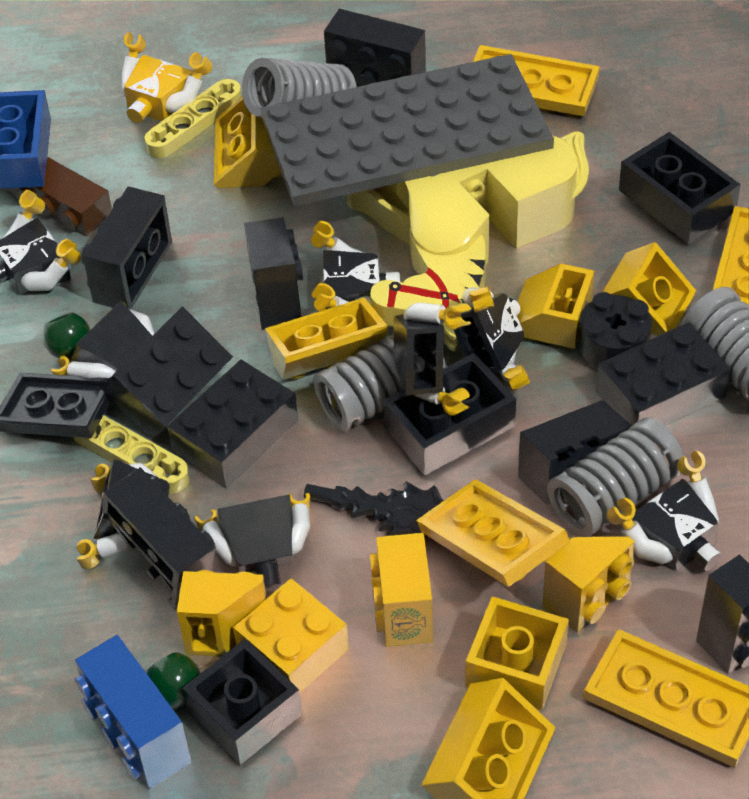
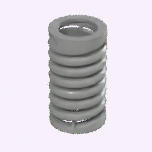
[242,57,356,117]
[684,287,749,401]
[313,334,446,432]
[547,417,684,537]

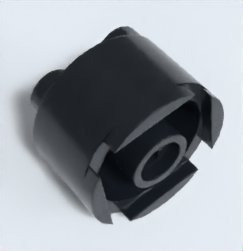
[578,292,652,373]

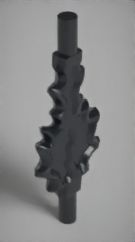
[304,481,443,539]

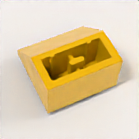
[517,263,595,349]
[542,537,635,633]
[177,570,267,657]

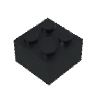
[183,638,302,765]

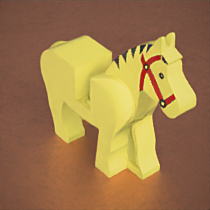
[346,131,589,351]

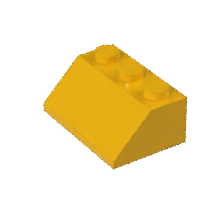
[213,96,282,188]
[265,297,388,380]
[421,678,556,799]

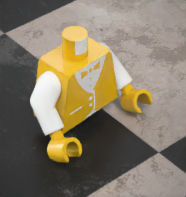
[121,32,212,124]

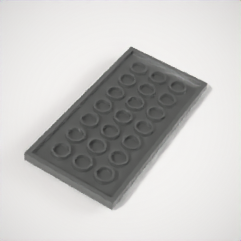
[260,54,554,206]

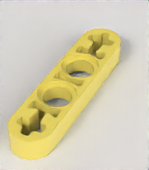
[144,79,242,158]
[74,415,190,494]

